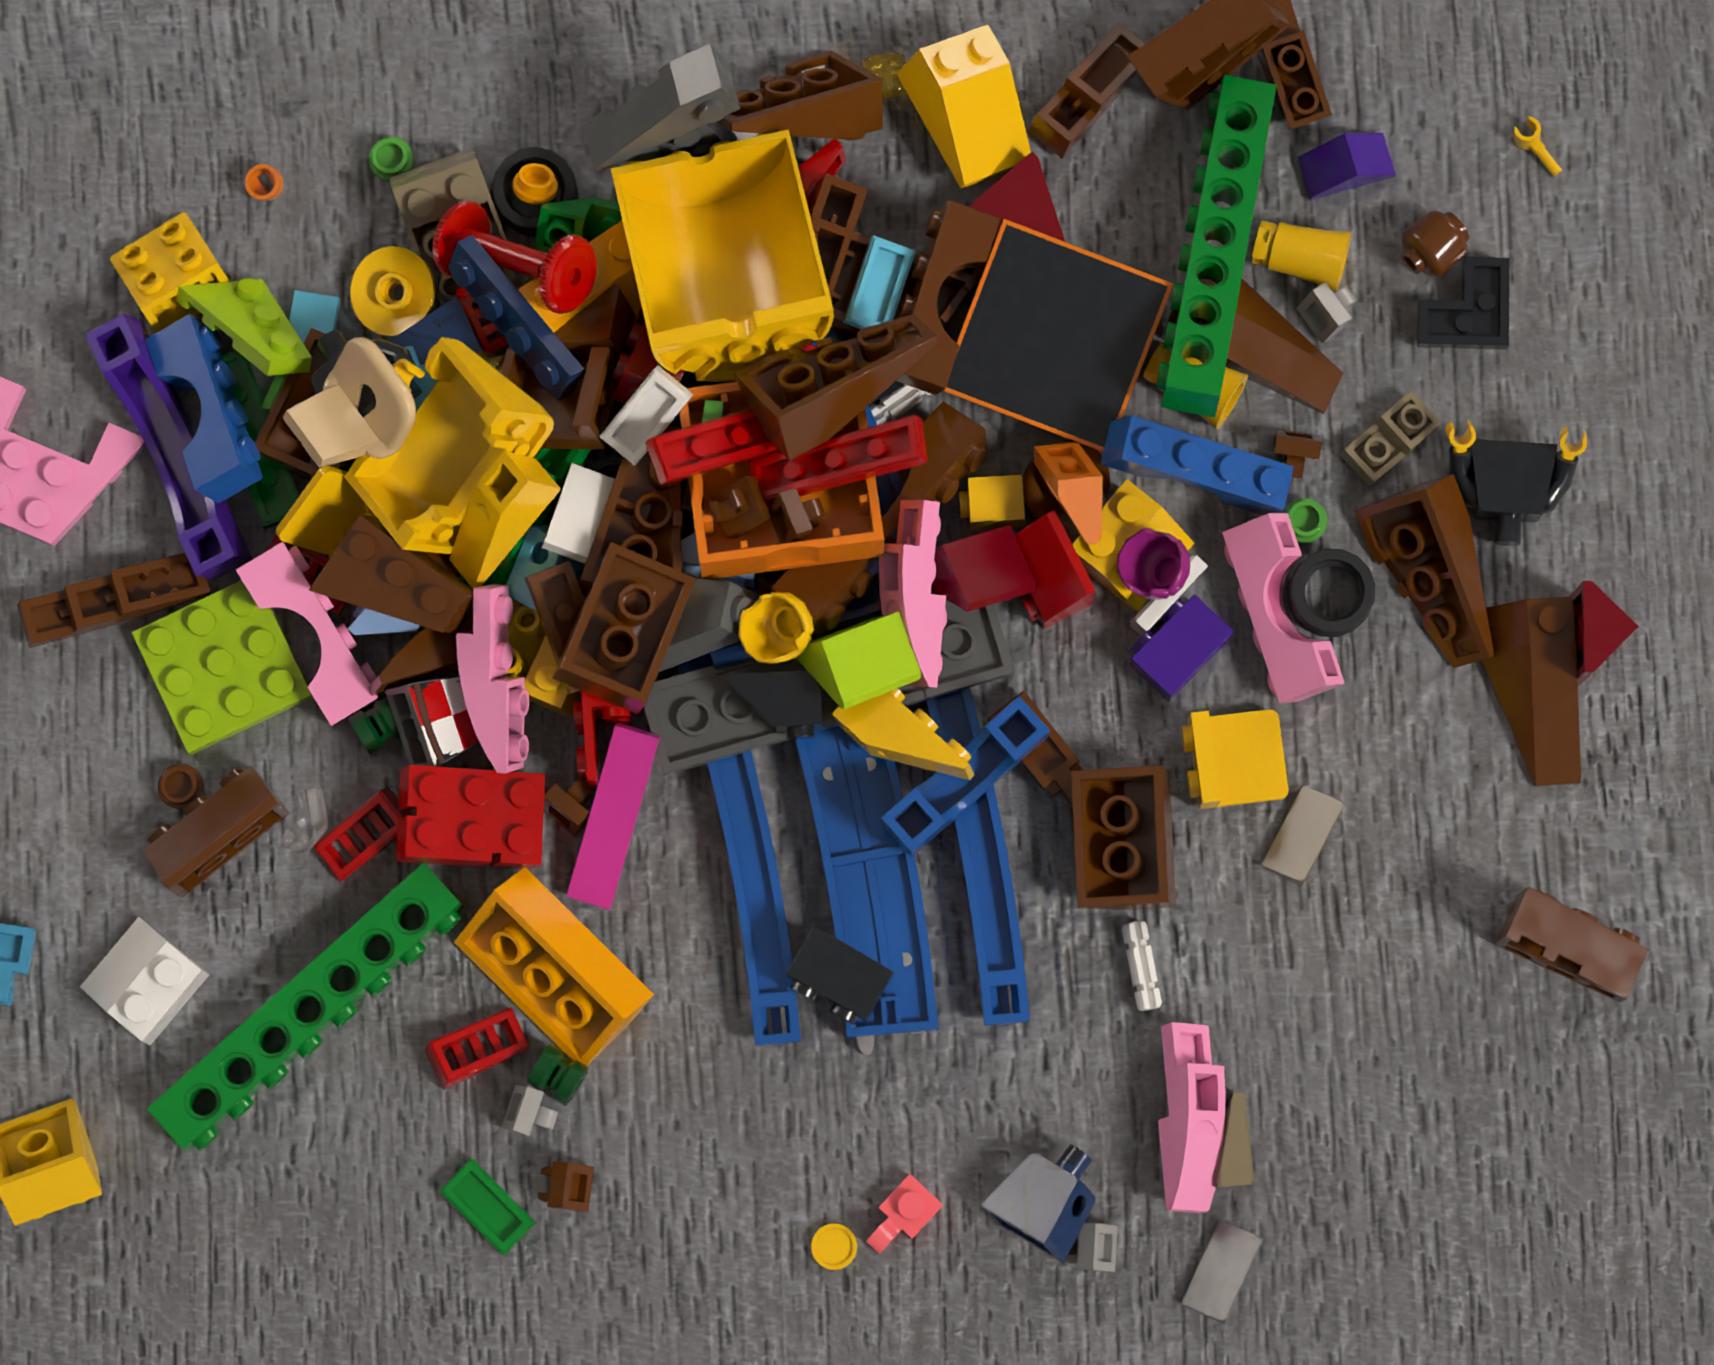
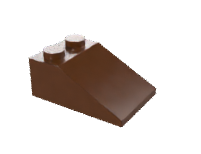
[552,542,696,714]

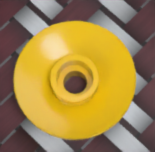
[350,246,435,336]

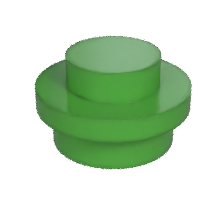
[369,137,414,182]
[1284,498,1327,544]

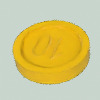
[811,1223,857,1270]

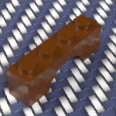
[896,200,1000,395]

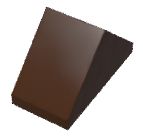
[554,283,636,362]

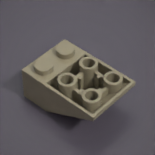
[388,148,522,309]

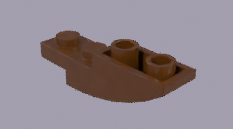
[1256,0,1332,130]

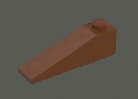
[734,314,939,460]
[1481,596,1581,787]

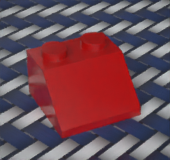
[1015,510,1096,629]

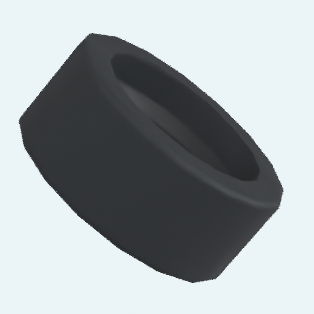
[492,147,579,237]
[1288,548,1376,637]

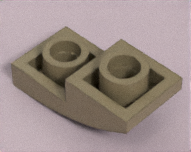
[1340,390,1442,488]

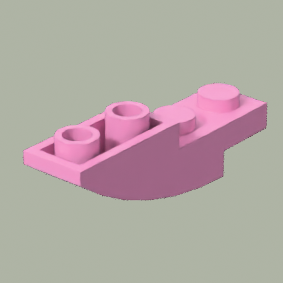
[879,500,947,688]
[456,584,529,773]
[1158,1022,1225,1213]

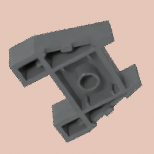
[584,44,759,173]

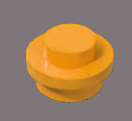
[512,163,558,205]

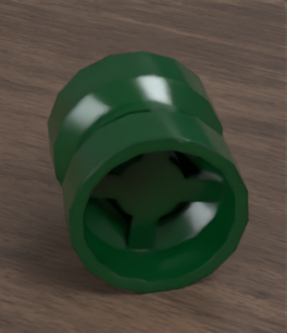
[347,693,400,755]
[526,1044,589,1106]

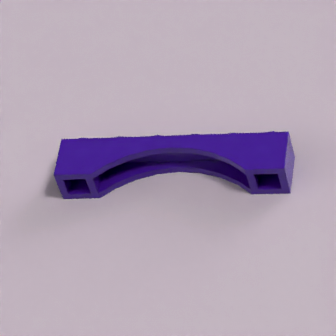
[85,314,253,580]

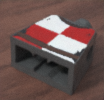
[385,676,480,767]

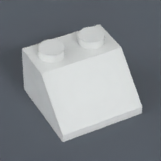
[80,917,209,1045]

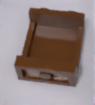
[498,347,619,450]

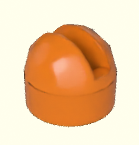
[245,164,284,201]

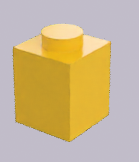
[959,475,1025,530]

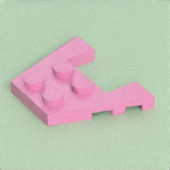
[0,377,146,547]

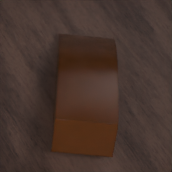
[1028,23,1145,159]
[368,612,473,696]

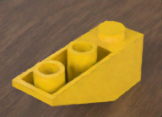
[449,450,561,588]
[832,688,974,780]

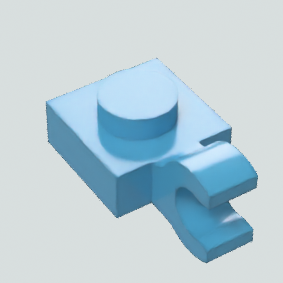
[0,923,37,1006]

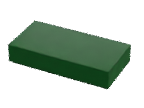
[439,1158,537,1256]

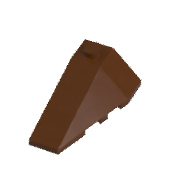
[717,50,883,140]
[1162,279,1343,414]
[578,423,682,596]
[1354,474,1495,668]

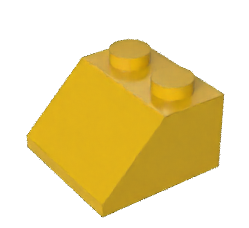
[1072,479,1194,613]
[0,1098,102,1226]

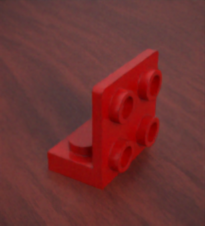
[574,691,642,791]

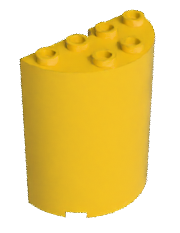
[611,129,834,382]

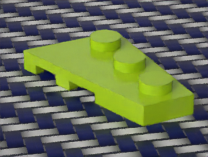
[176,278,312,376]

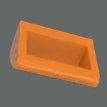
[1034,442,1103,545]

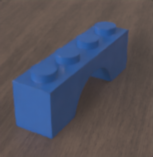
[145,314,263,504]
[1100,415,1294,515]
[881,696,1050,858]

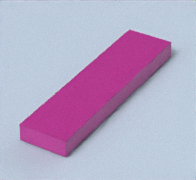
[566,722,661,910]

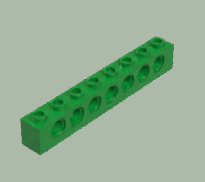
[1155,75,1277,418]
[146,862,464,1152]

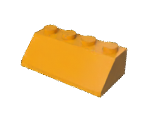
[454,867,654,1066]

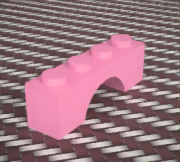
[1222,513,1345,703]
[236,542,378,726]

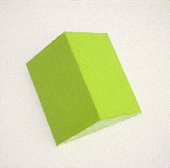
[795,611,921,710]

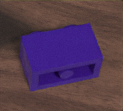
[1129,594,1234,702]

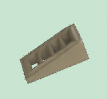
[1215,1092,1254,1189]

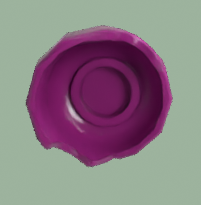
[1117,528,1190,600]

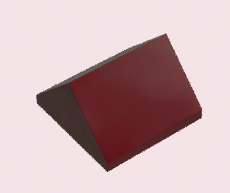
[931,525,1036,612]
[1570,581,1639,685]

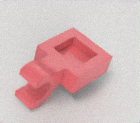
[866,1174,943,1254]

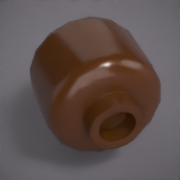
[1401,211,1469,277]

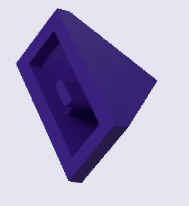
[1297,133,1396,200]

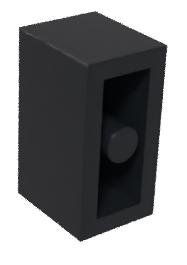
[786,926,894,1025]

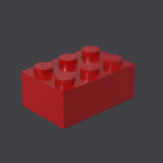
[396,765,545,870]

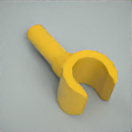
[1514,116,1562,177]

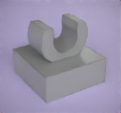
[1296,282,1357,344]
[501,1084,558,1136]
[1064,1223,1117,1272]

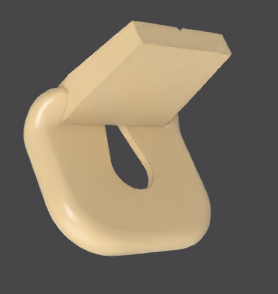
[283,337,416,467]

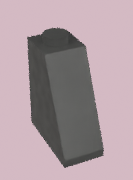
[659,578,757,672]

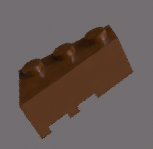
[1127,0,1291,110]
[309,515,473,633]
[1494,886,1649,1003]

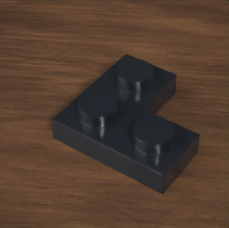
[1417,257,1510,350]

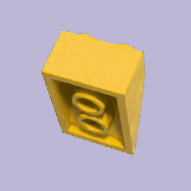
[897,25,1031,189]

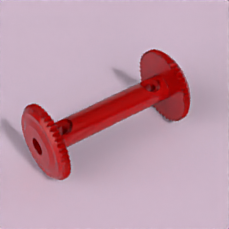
[433,201,597,314]

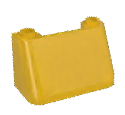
[344,337,554,554]

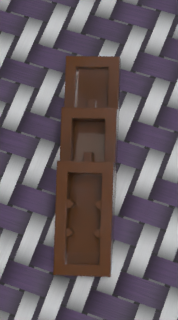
[17,553,210,648]

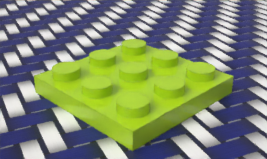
[132,580,313,756]

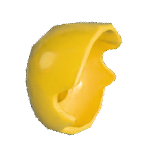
[738,592,813,663]

